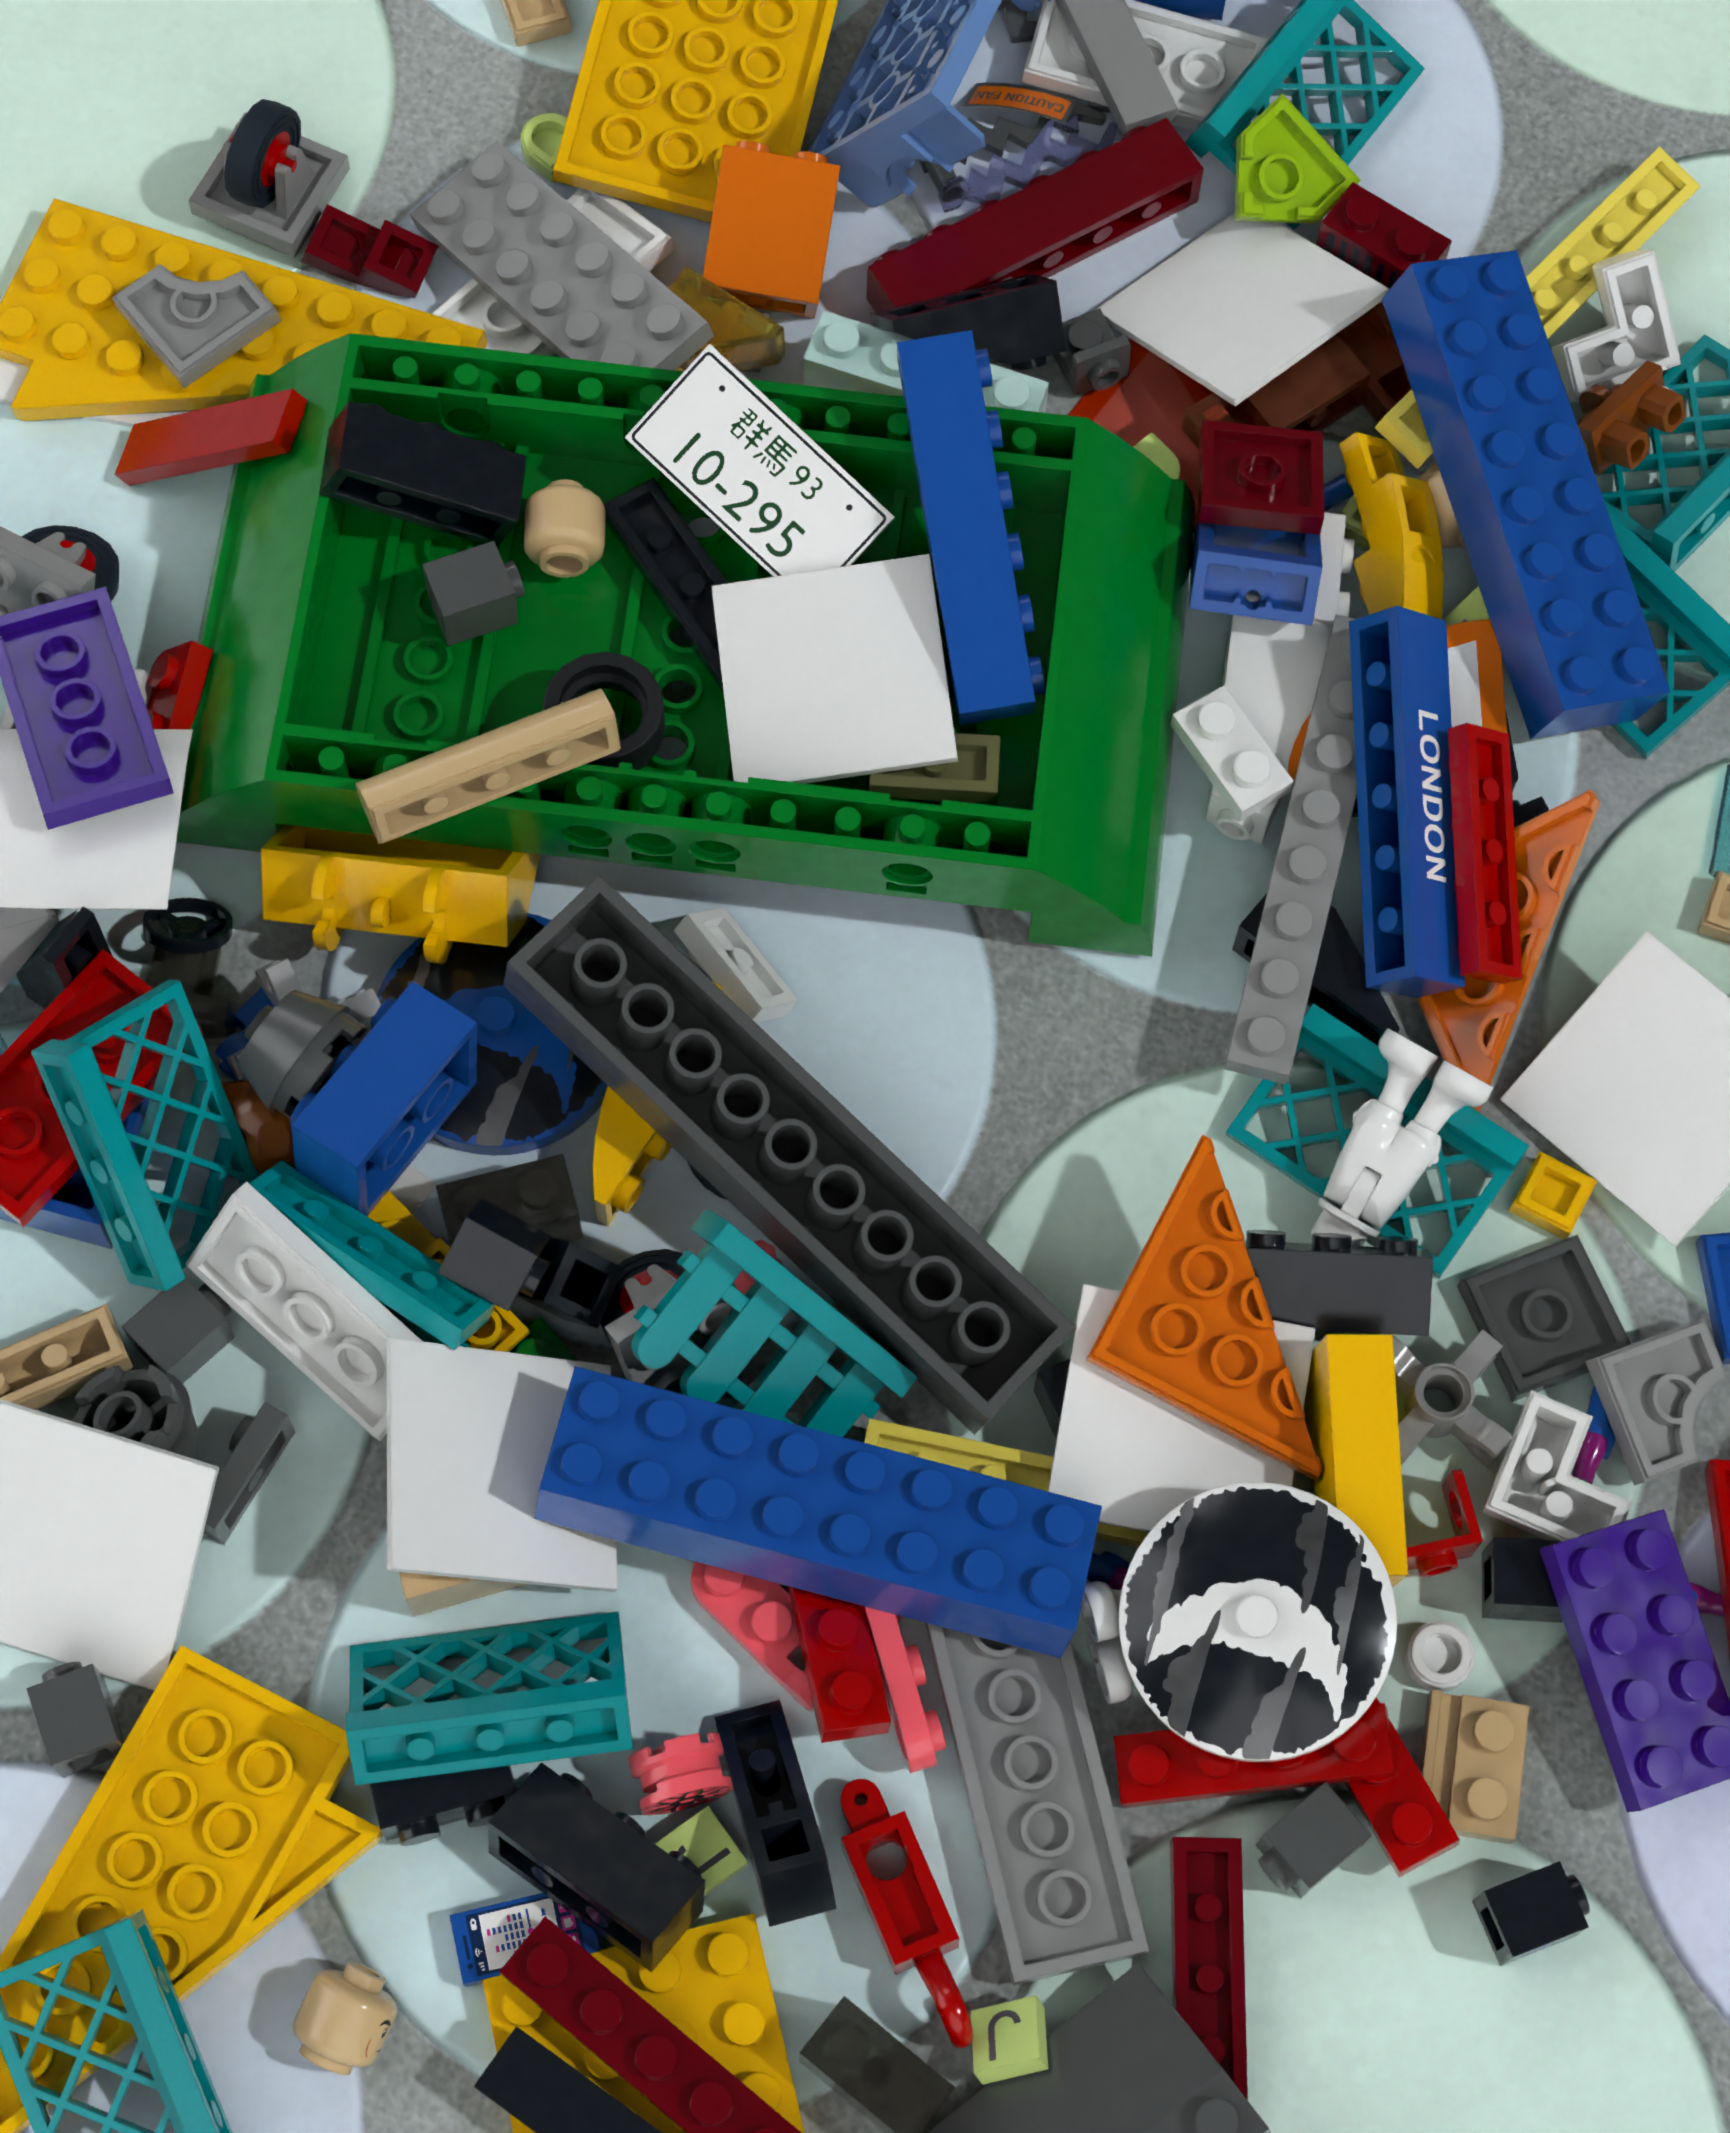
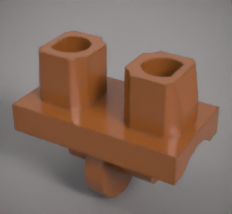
[1577,360,1686,476]

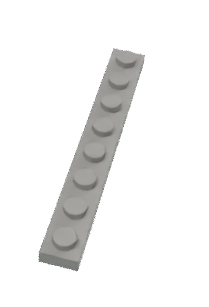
[1224,614,1357,1085]

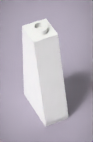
[1205,593,1332,844]

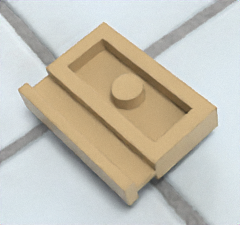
[1419,1689,1530,1845]

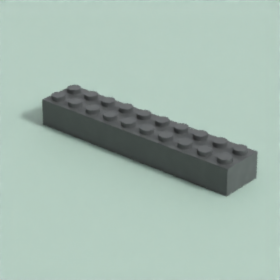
[503,875,1076,1435]

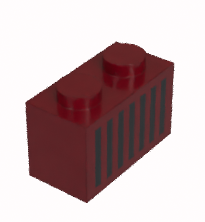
[1316,182,1452,303]

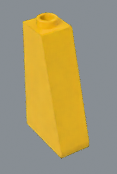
[1304,1334,1408,1587]

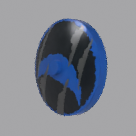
[371,913,608,1156]

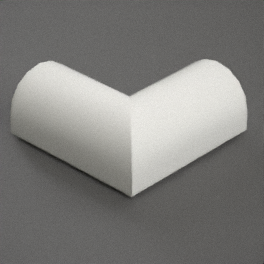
[1551,249,1681,403]
[1482,1390,1633,1541]

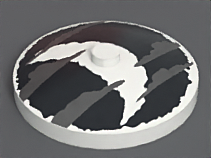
[1118,1482,1397,1762]

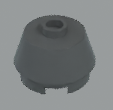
[238,990,367,1119]
[73,1364,199,1459]

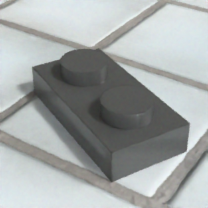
[203,1402,295,1545]

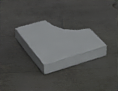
[112,264,281,388]
[1585,1318,1729,1485]

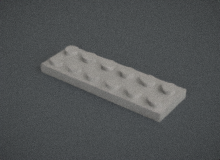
[409,141,714,370]
[925,1623,1150,1986]

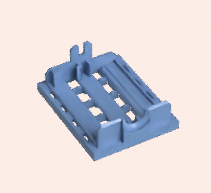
[808,0,1052,207]

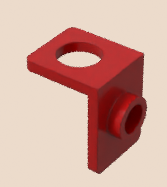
[1406,1469,1483,1577]

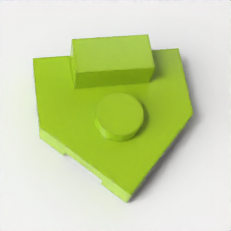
[1235,93,1361,224]

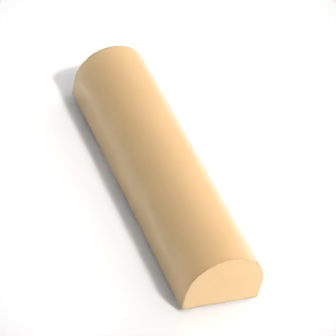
[355,688,621,844]
[0,1304,134,1410]

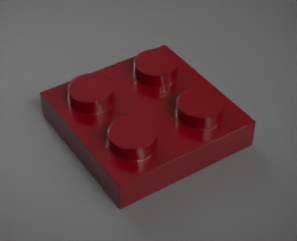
[1198,420,1324,535]

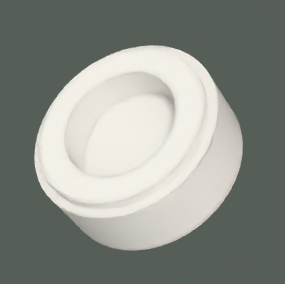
[1404,1621,1475,1692]

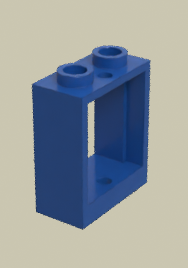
[1189,518,1323,626]

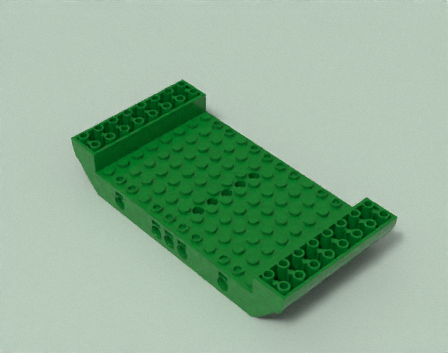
[176,333,1196,957]

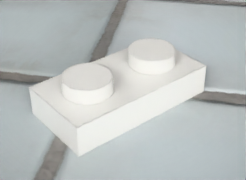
[1313,512,1355,627]
[1170,685,1294,822]
[673,907,799,1023]

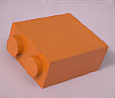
[699,141,840,318]

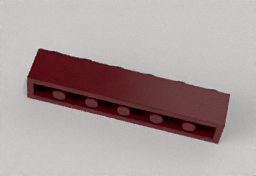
[866,118,1204,339]

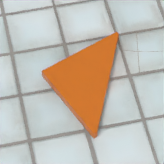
[1417,789,1600,1112]
[1086,1134,1323,1481]

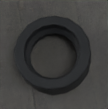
[542,652,665,770]

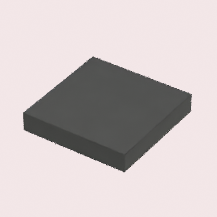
[1457,1235,1631,1402]

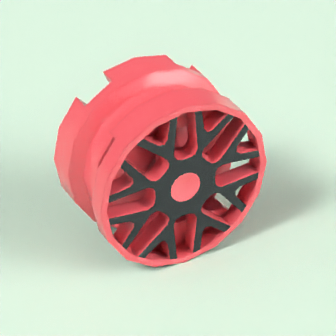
[628,1732,733,1816]

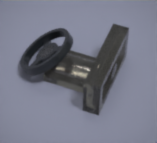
[143,898,237,1044]

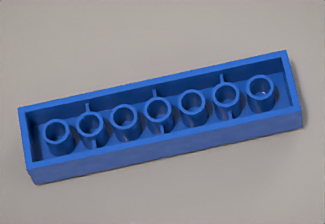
[1382,250,1670,739]
[534,1366,1102,1658]

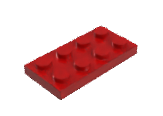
[0,949,204,1228]

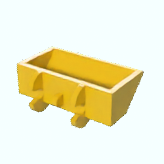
[261,825,540,964]

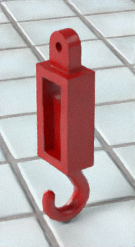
[840,1779,973,2048]

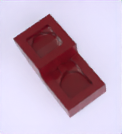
[301,204,439,298]

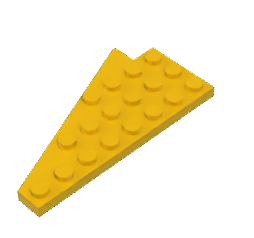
[0,198,488,421]
[0,1645,383,2133]

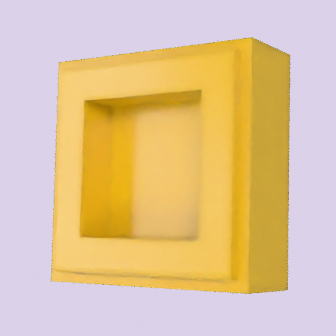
[1508,1151,1597,1240]

